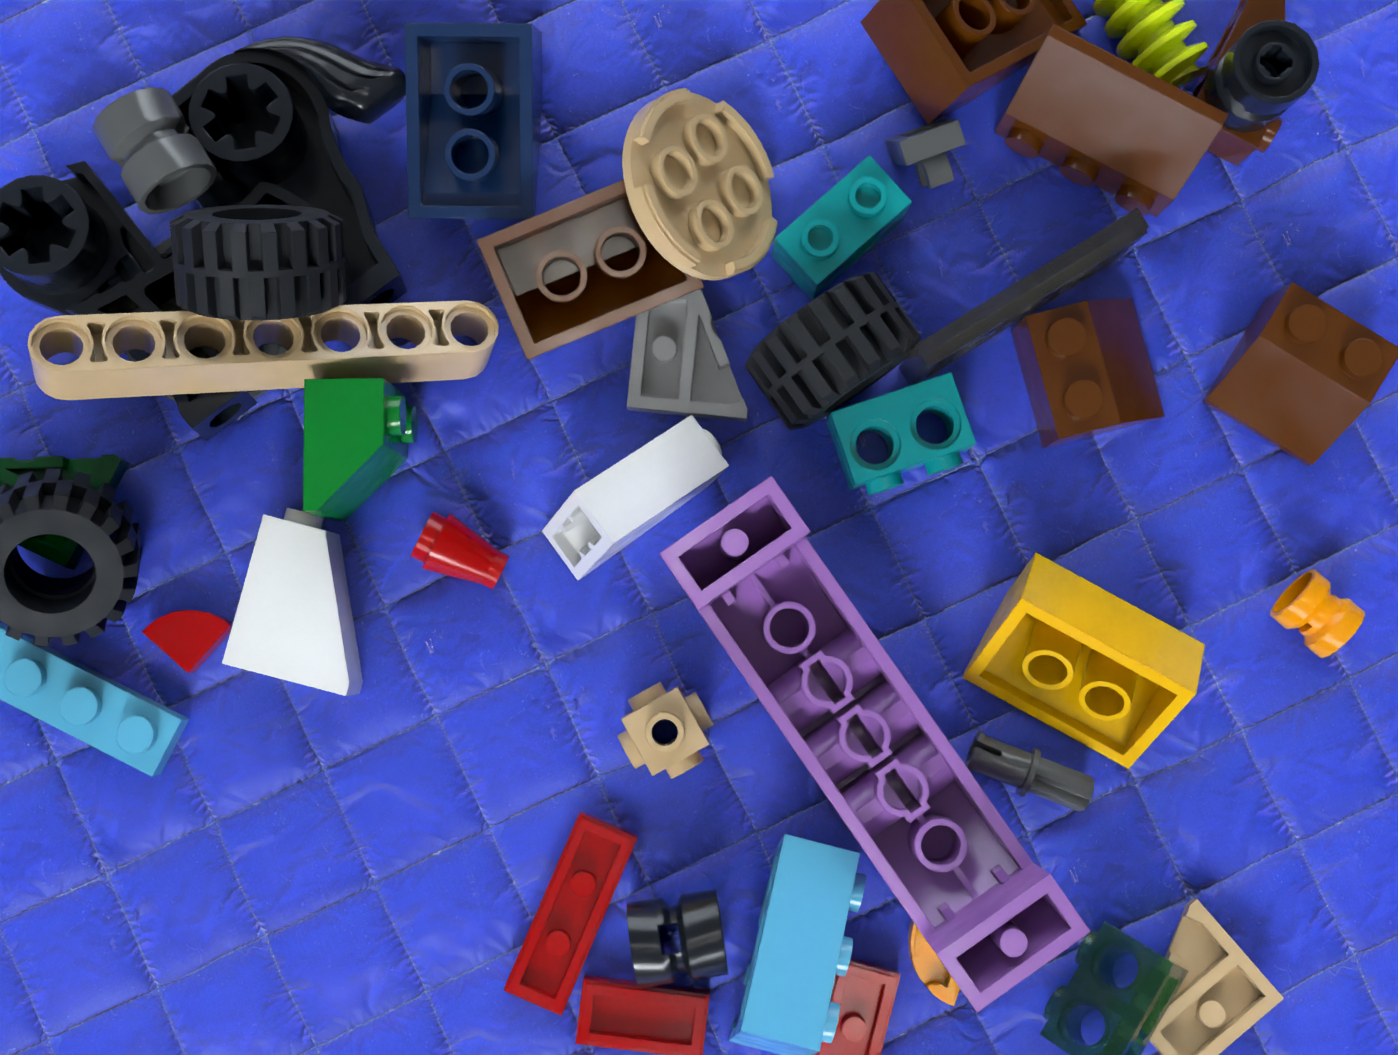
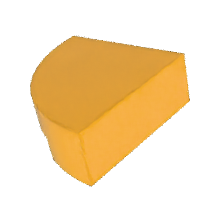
[908,920,960,1006]

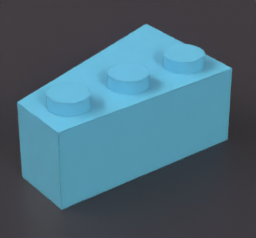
[728,834,866,1055]

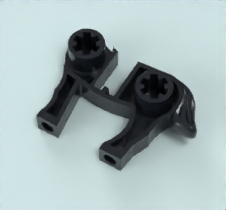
[0,37,407,441]

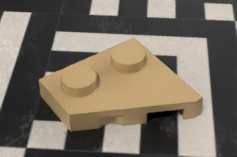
[1137,898,1284,1055]

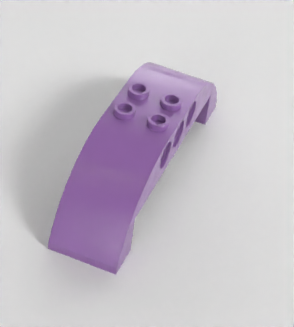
[659,476,1091,1012]

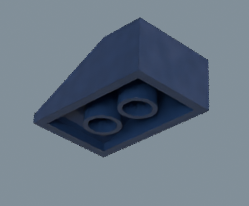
[404,23,542,219]

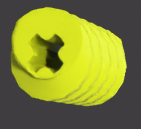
[1093,0,1209,89]

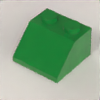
[303,378,418,521]

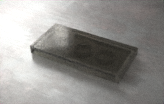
[898,208,1149,385]

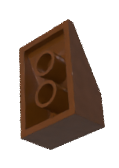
[860,0,1087,125]

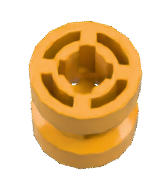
[1270,569,1365,658]

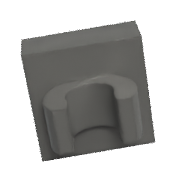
[885,119,965,189]

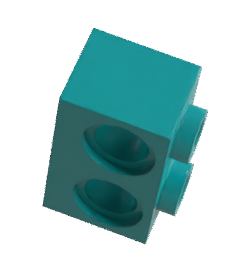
[826,372,976,496]

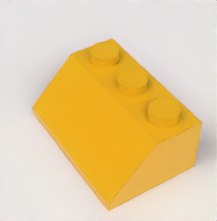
[962,553,1205,769]

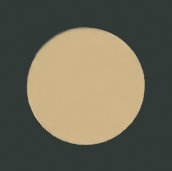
[622,88,777,281]

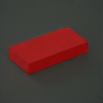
[575,975,710,1055]

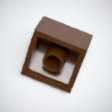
[1203,282,1398,466]
[1011,298,1165,448]

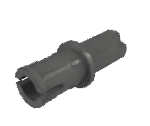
[965,731,1095,811]

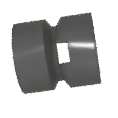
[93,87,217,214]

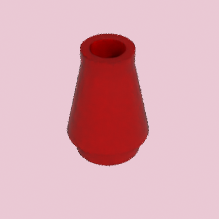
[410,512,509,590]

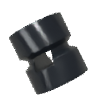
[1204,19,1320,133]
[627,889,728,988]

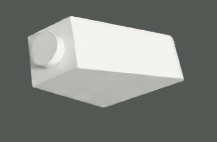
[542,415,729,580]
[222,508,363,696]

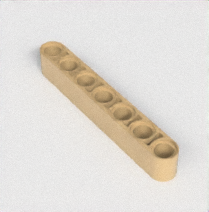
[27,300,499,400]

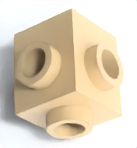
[617,681,714,779]

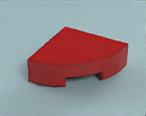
[142,610,233,673]

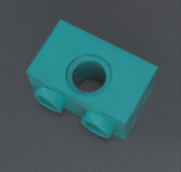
[772,155,912,301]

